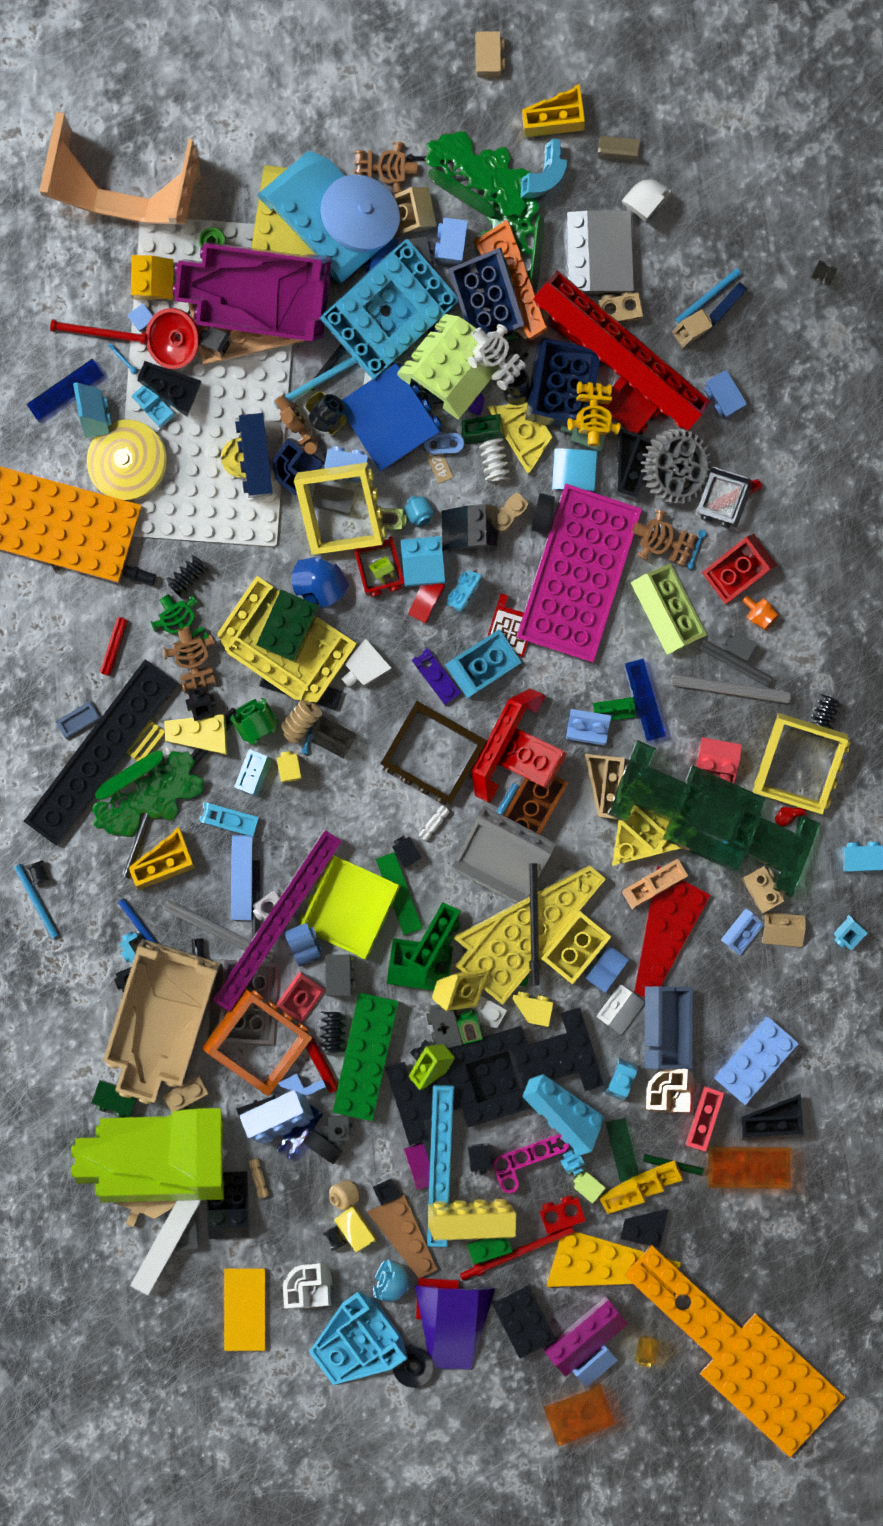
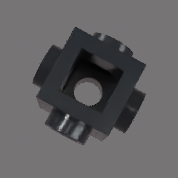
[186,687,216,721]

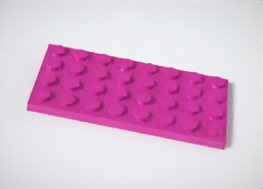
[516,484,642,663]

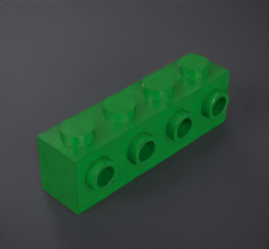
[406,902,461,984]

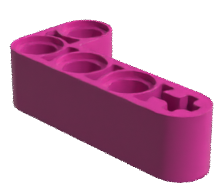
[493,1134,569,1193]

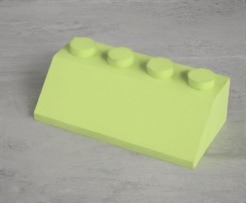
[631,563,707,655]

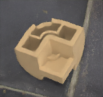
[646,1069,695,1113]

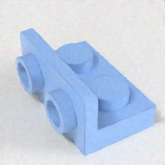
[566,709,611,745]

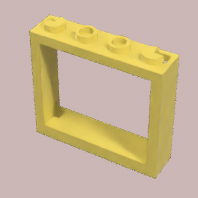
[294,462,387,555]
[753,713,851,815]

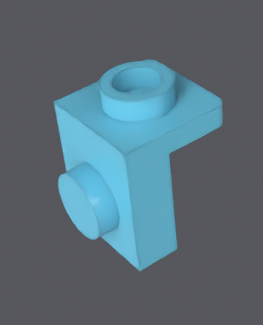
[119,931,140,964]

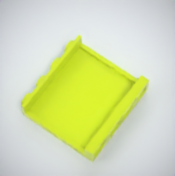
[298,855,401,960]

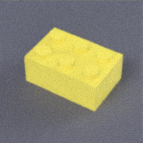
[540,911,611,984]

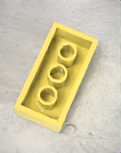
[428,1199,516,1240]

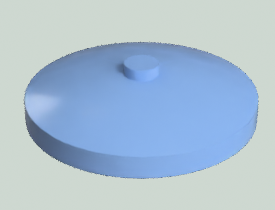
[320,175,400,252]

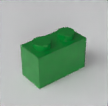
[467,1237,512,1264]

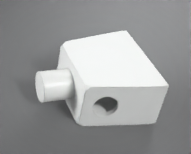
[341,639,391,687]

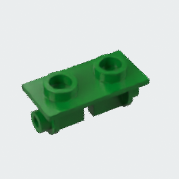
[593,697,636,721]

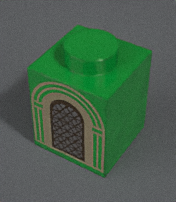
[457,1010,484,1044]

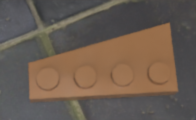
[367,1195,437,1278]

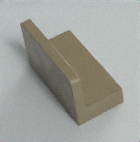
[598,136,640,161]

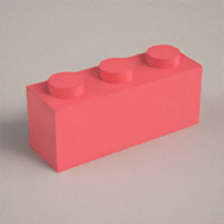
[685,1086,724,1152]

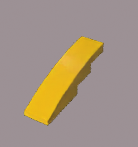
[599,1160,683,1214]

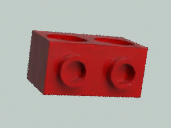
[539,1195,586,1234]

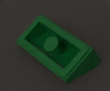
[462,414,504,444]

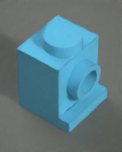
[834,915,868,951]

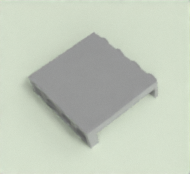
[451,806,556,904]

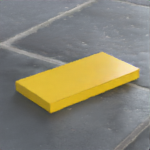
[224,1268,265,1351]

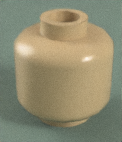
[329,1180,360,1210]

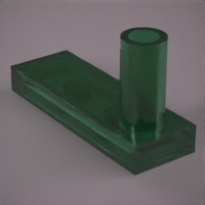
[605,1117,639,1182]

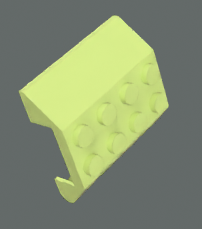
[397,314,506,420]

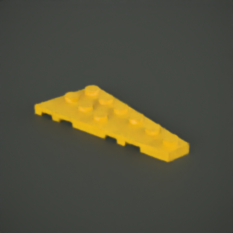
[546,1231,681,1287]

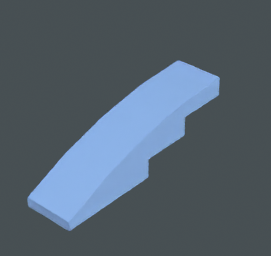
[231,835,253,920]

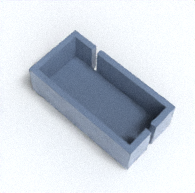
[644,987,693,1069]

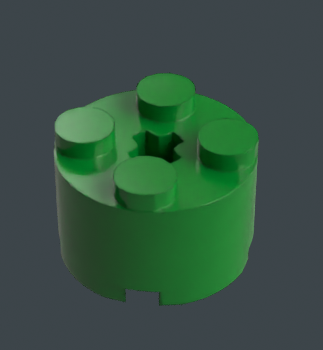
[230,698,278,745]

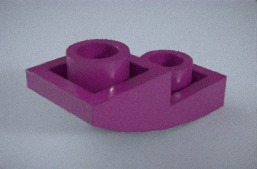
[403,1142,430,1190]

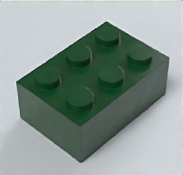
[256,589,321,663]

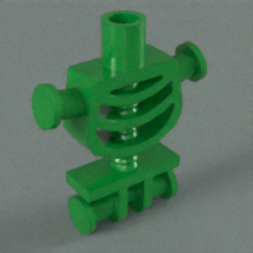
[150,594,209,654]

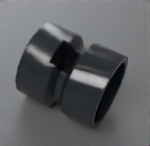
[503,369,530,405]
[309,394,346,432]

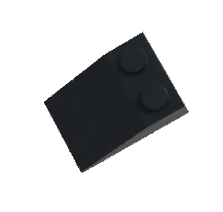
[441,504,498,551]

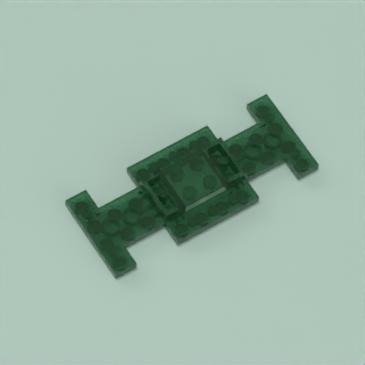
[607,740,820,897]

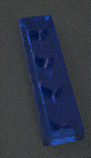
[26,359,104,422]
[623,658,666,742]

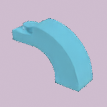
[521,138,567,198]

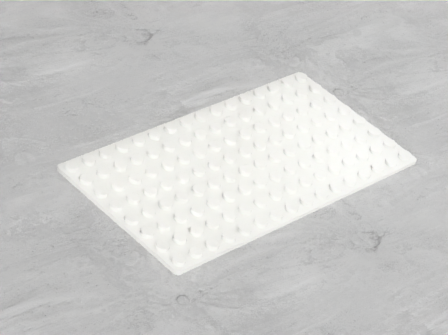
[124,219,292,547]

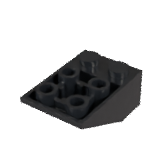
[207,1171,250,1239]

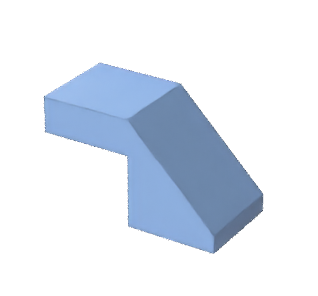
[279,1074,326,1096]

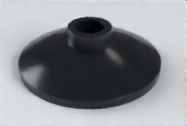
[393,1346,433,1388]

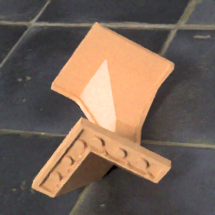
[40,112,202,224]

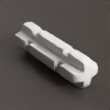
[419,805,450,841]

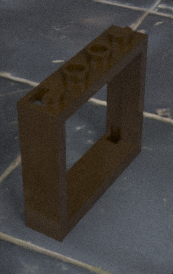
[380,700,487,806]

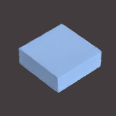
[127,304,153,332]

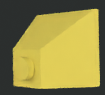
[432,970,488,1011]

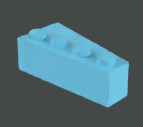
[522,1075,605,1156]

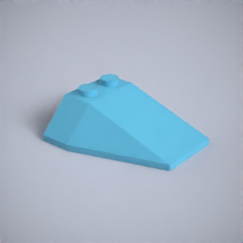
[309,1291,408,1385]

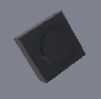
[373,1178,400,1205]

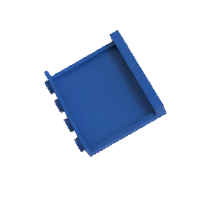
[342,363,444,471]

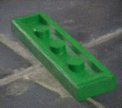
[376,852,422,935]

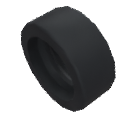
[531,493,555,534]
[303,1129,343,1164]

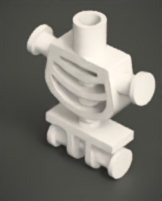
[468,324,526,390]

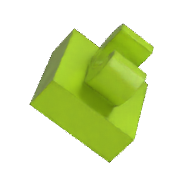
[369,556,394,583]

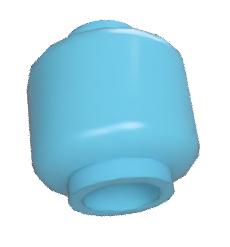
[404,496,434,527]

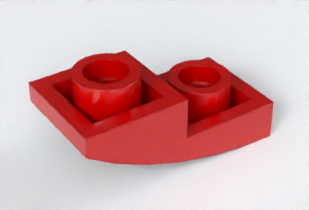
[408,583,445,623]

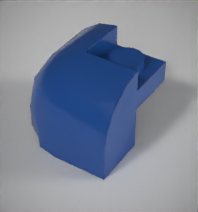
[292,557,349,608]

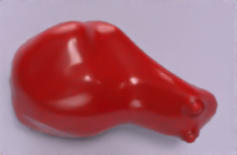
[775,807,807,827]

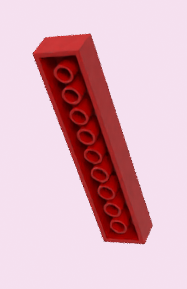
[533,270,711,431]

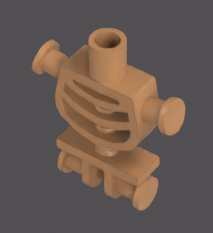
[353,141,417,195]
[274,394,320,454]
[632,510,698,567]
[163,627,216,694]

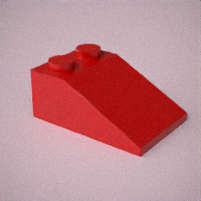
[701,534,778,605]

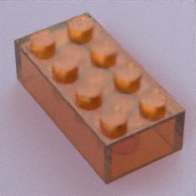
[707,1146,791,1189]

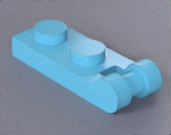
[199,802,259,837]

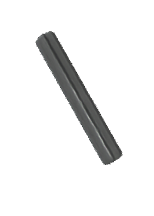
[699,640,773,687]

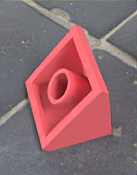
[276,972,326,1023]

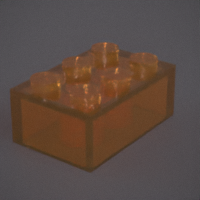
[543,1383,615,1446]

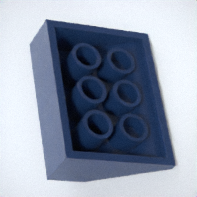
[449,248,526,335]
[525,337,600,426]

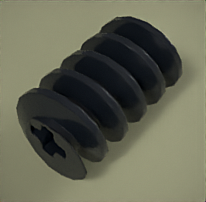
[166,554,210,599]
[805,694,843,739]
[319,1011,347,1053]

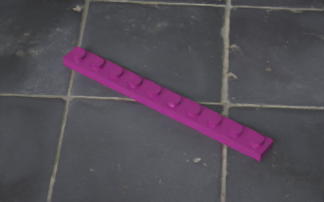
[212,830,342,1012]

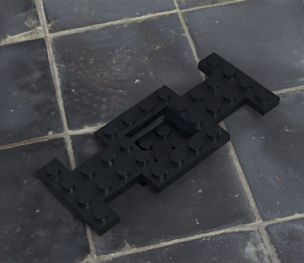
[385,1007,604,1146]

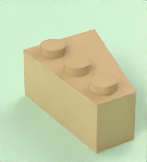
[585,754,628,820]

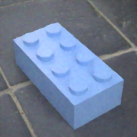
[713,1016,799,1105]

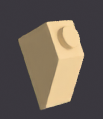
[672,309,713,349]

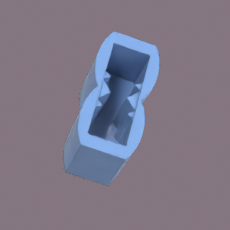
[284,923,323,967]
[584,945,629,993]

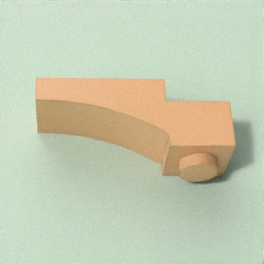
[622,859,688,909]

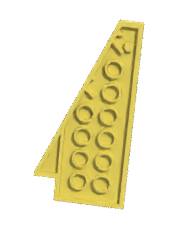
[454,865,606,1005]

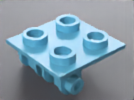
[446,570,482,613]

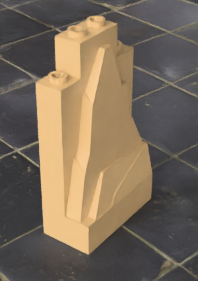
[103,939,220,1104]

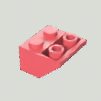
[693,737,742,790]

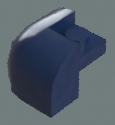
[272,438,325,496]

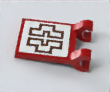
[487,593,528,657]

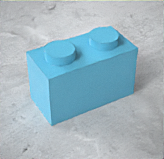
[842,842,883,872]

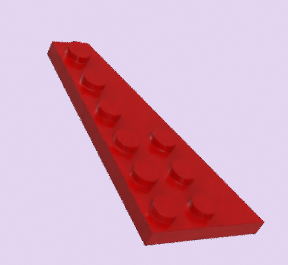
[634,866,711,998]

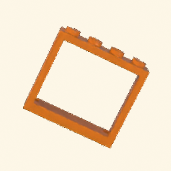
[201,988,312,1097]

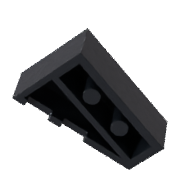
[616,428,652,501]
[739,1094,804,1140]

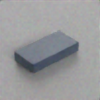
[55,701,100,739]

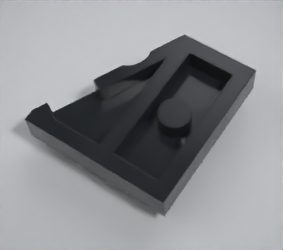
[620,1209,669,1248]

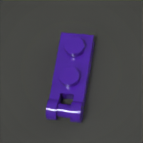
[411,648,461,705]

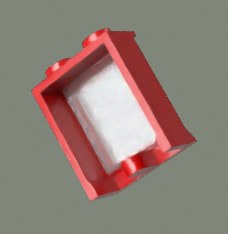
[354,536,405,597]

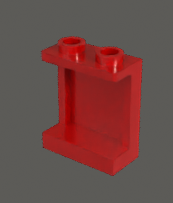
[598,376,661,435]

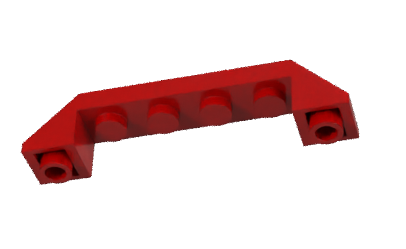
[472,688,546,803]

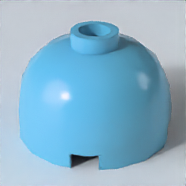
[373,1259,410,1302]

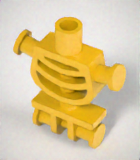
[567,381,621,447]

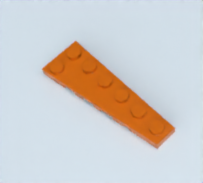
[473,220,548,341]

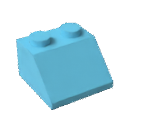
[73,383,112,438]
[401,536,445,587]

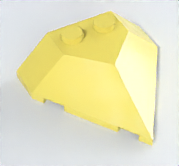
[612,778,697,866]

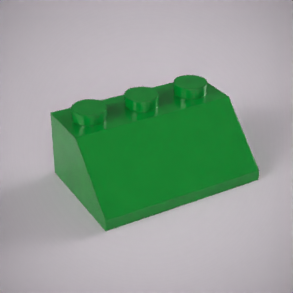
[386,938,453,991]

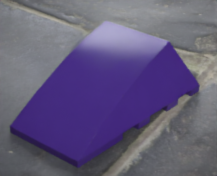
[414,1285,496,1369]

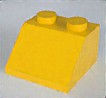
[131,255,174,300]

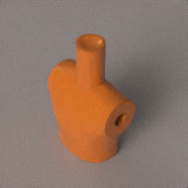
[742,596,779,631]

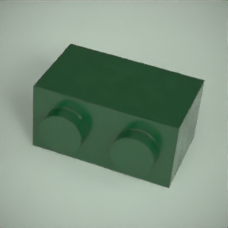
[91,1080,137,1118]

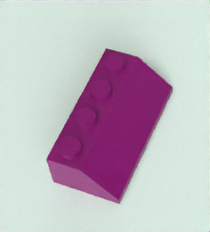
[543,1296,628,1377]

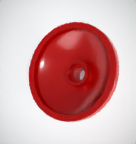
[146,308,200,369]

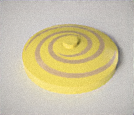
[87,420,167,501]

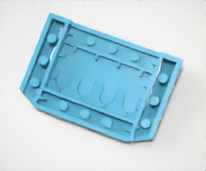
[257,151,380,285]

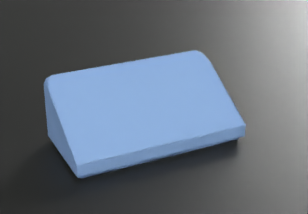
[721,909,764,955]

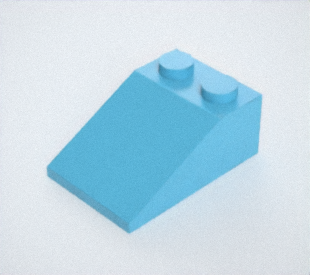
[445,629,522,698]

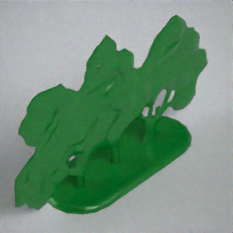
[425,131,531,217]
[473,195,544,293]
[92,751,204,837]

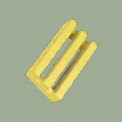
[126,720,165,761]

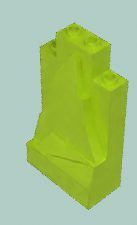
[71,1108,224,1203]

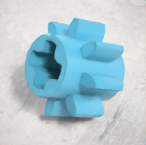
[560,1150,585,1175]

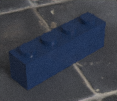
[235,413,273,498]

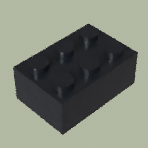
[492,1283,556,1359]

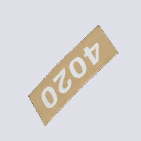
[423,443,453,483]

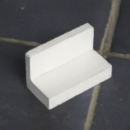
[596,984,645,1035]

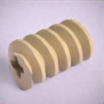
[281,700,322,743]

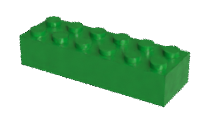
[332,992,399,1121]

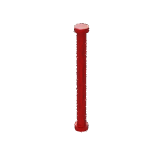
[50,319,146,345]

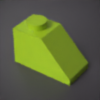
[409,1044,455,1090]

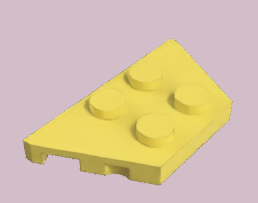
[487,403,552,474]

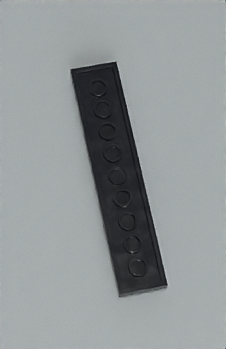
[23,659,178,846]

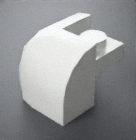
[621,179,671,222]
[283,1264,333,1309]

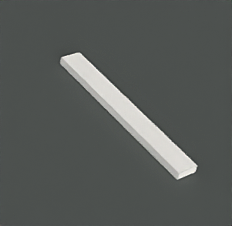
[130,1148,228,1295]

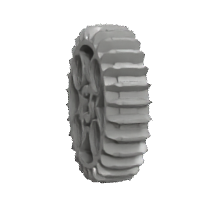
[641,429,712,504]

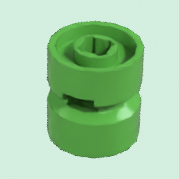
[199,227,226,248]

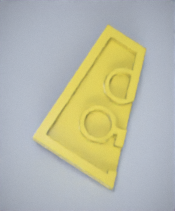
[164,714,228,756]

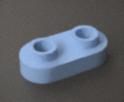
[423,433,464,455]

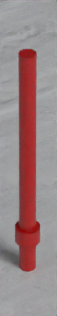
[459,1226,575,1281]

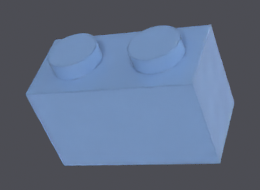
[704,370,747,419]

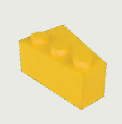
[522,84,585,138]
[129,827,196,890]

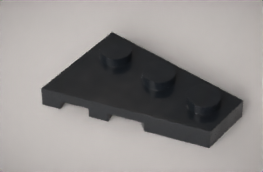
[137,361,202,417]

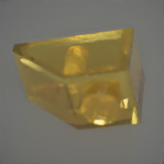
[634,1335,659,1367]

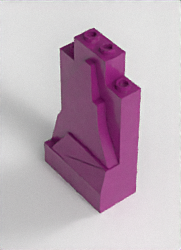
[173,242,332,341]

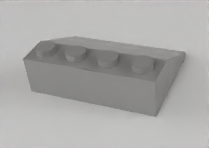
[567,211,634,295]
[208,959,279,1045]

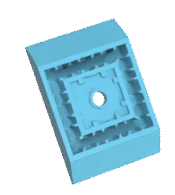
[319,239,459,380]

